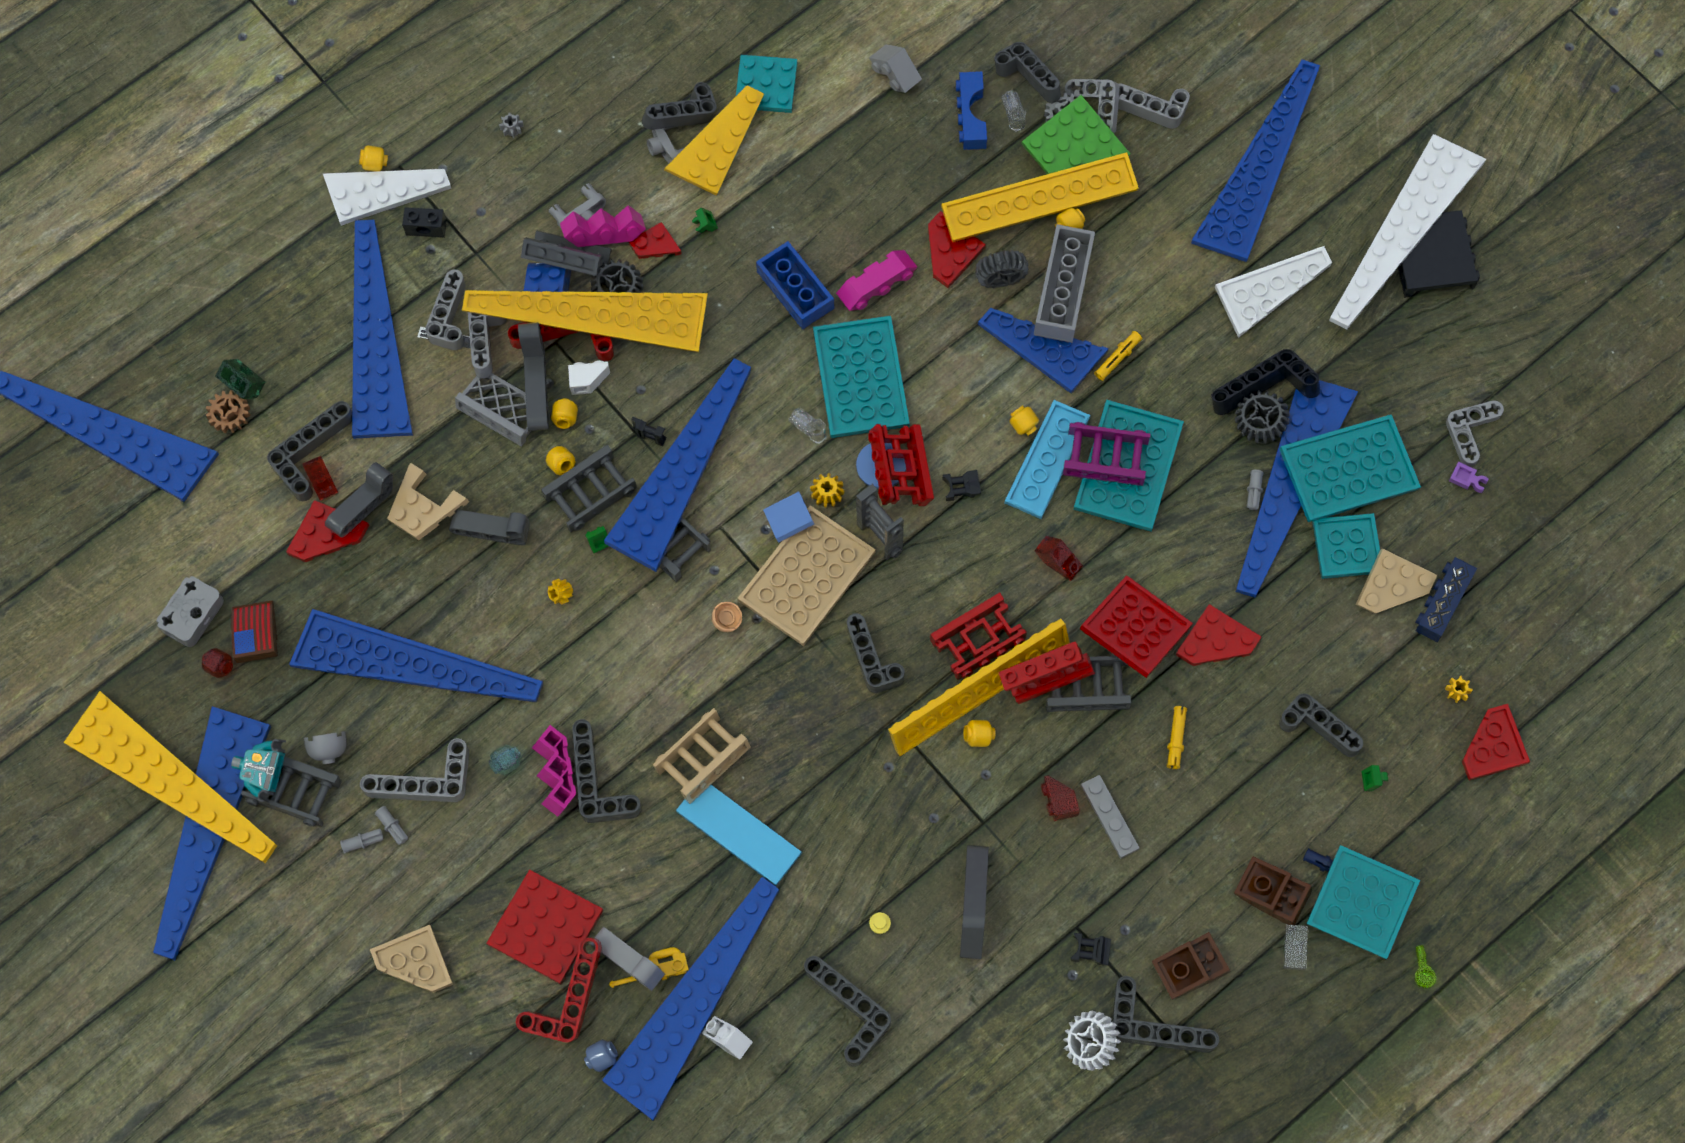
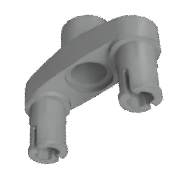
[647,127,684,164]
[549,183,606,228]

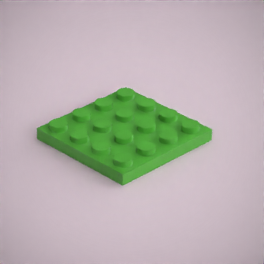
[1021,95,1130,174]

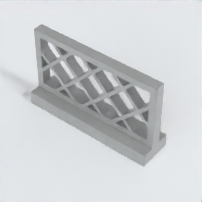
[455,373,549,447]

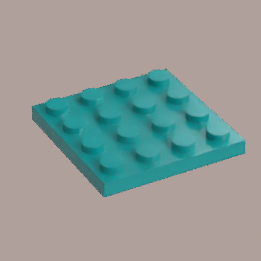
[1306,845,1420,959]

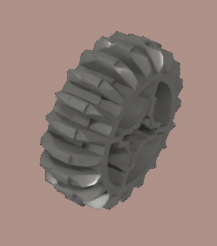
[976,250,1029,289]
[590,259,644,293]
[1235,391,1290,444]

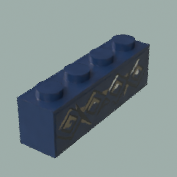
[1415,557,1477,643]

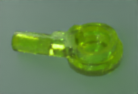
[1415,945,1436,988]

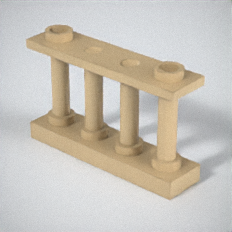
[653,708,751,804]

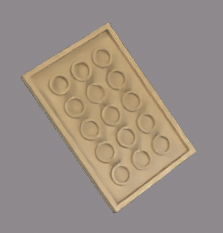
[737,505,876,646]

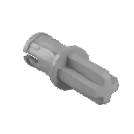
[1247,470,1264,510]
[375,806,408,845]
[340,829,383,854]

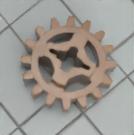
[206,390,250,433]

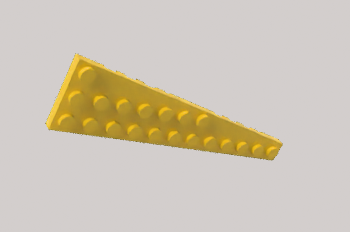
[462,290,708,352]
[64,691,277,863]

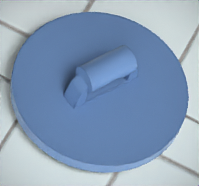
[856,443,906,489]

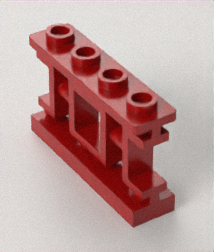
[868,424,934,506]
[930,592,1027,680]
[999,641,1095,704]

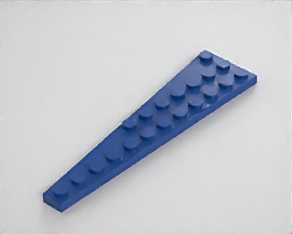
[1191,60,1320,262]
[352,220,413,439]
[604,358,751,572]
[0,371,219,502]
[153,706,271,961]
[602,877,779,1121]

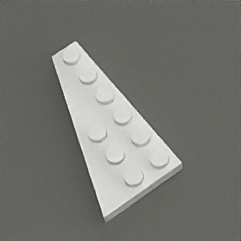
[323,169,452,226]
[1215,246,1332,338]

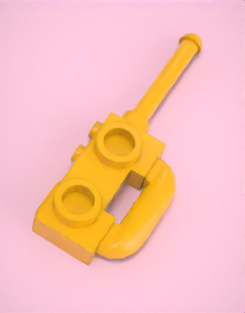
[609,947,689,988]

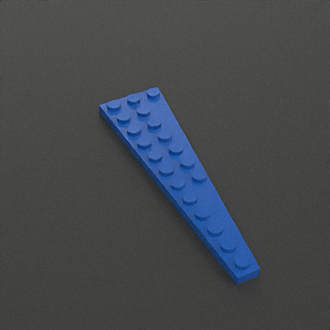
[1235,380,1358,598]
[289,609,543,702]

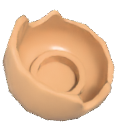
[712,602,742,633]

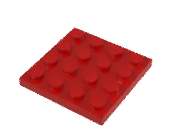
[1080,575,1193,678]
[486,870,604,985]

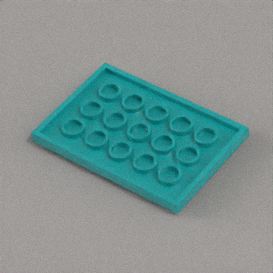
[813,316,910,438]
[1073,400,1184,532]
[1279,414,1421,522]

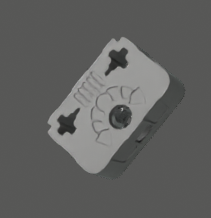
[156,576,224,647]

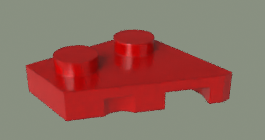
[629,222,681,259]

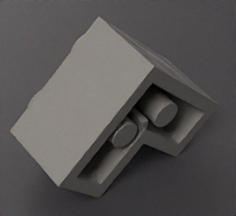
[869,44,922,93]

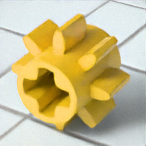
[548,579,573,605]
[1445,676,1473,703]

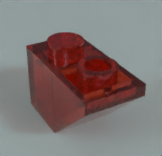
[1035,536,1083,581]
[1041,775,1080,821]

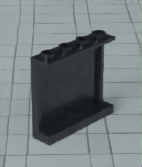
[1398,210,1480,298]

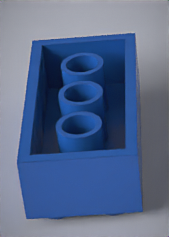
[756,241,834,330]

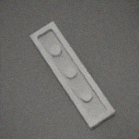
[1081,775,1139,859]

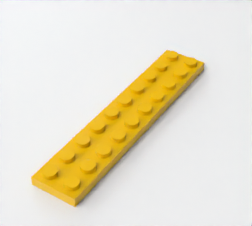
[941,152,1139,242]
[888,619,1070,756]

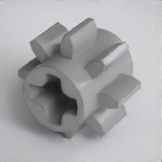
[499,113,524,138]

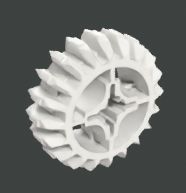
[1063,1011,1121,1071]

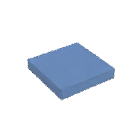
[763,492,814,543]

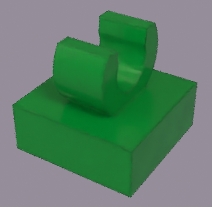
[692,207,718,233]
[585,526,609,554]
[1361,765,1389,791]

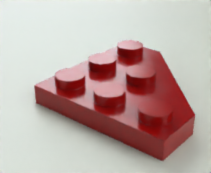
[928,211,986,288]
[286,500,369,562]
[1176,604,1262,666]
[1462,704,1530,781]

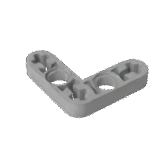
[1065,79,1120,133]
[1446,401,1504,467]

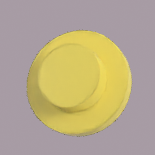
[869,912,891,934]

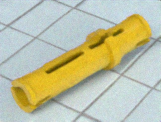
[1094,331,1142,381]
[1167,706,1187,769]

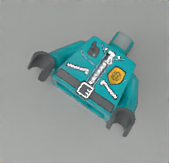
[231,739,286,804]

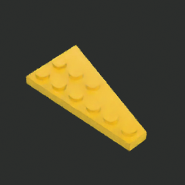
[664,85,764,195]

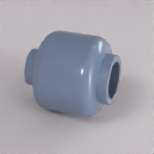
[584,1039,618,1072]

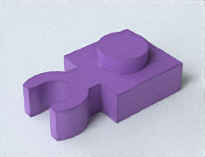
[1449,462,1489,493]

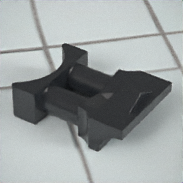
[632,417,667,446]
[942,470,981,501]
[1071,933,1111,966]

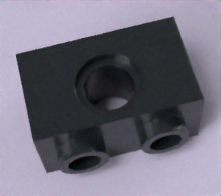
[402,207,447,238]

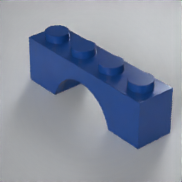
[956,71,987,150]

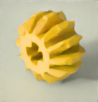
[810,473,844,508]

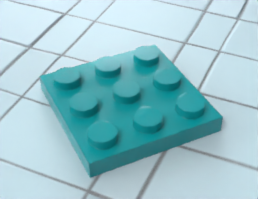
[736,55,798,113]
[1312,513,1380,579]

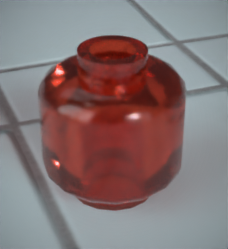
[202,648,233,678]

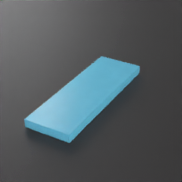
[1004,400,1090,519]
[676,785,802,886]

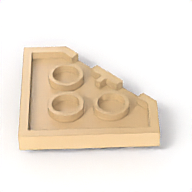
[1356,549,1437,613]
[370,925,453,993]

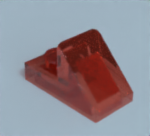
[302,456,338,500]

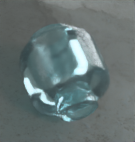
[489,744,521,775]

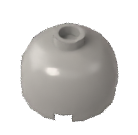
[303,731,347,764]

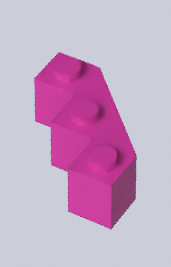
[560,205,646,247]
[836,250,917,311]
[532,725,576,817]

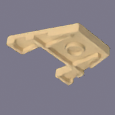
[387,463,469,541]

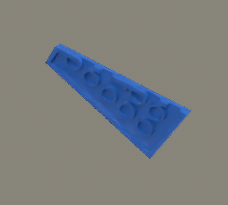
[978,308,1109,394]

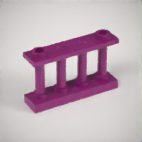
[1063,422,1150,486]

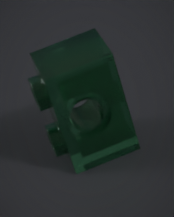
[215,359,266,399]

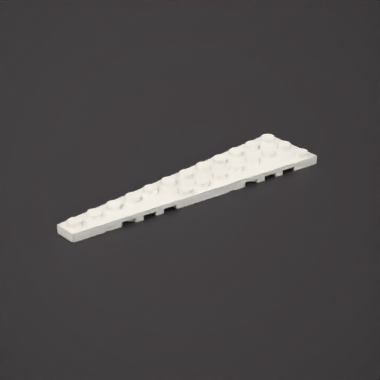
[1329,134,1486,329]

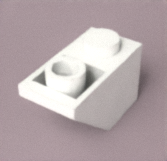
[568,361,610,395]
[702,1016,753,1060]

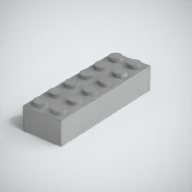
[1034,224,1095,343]

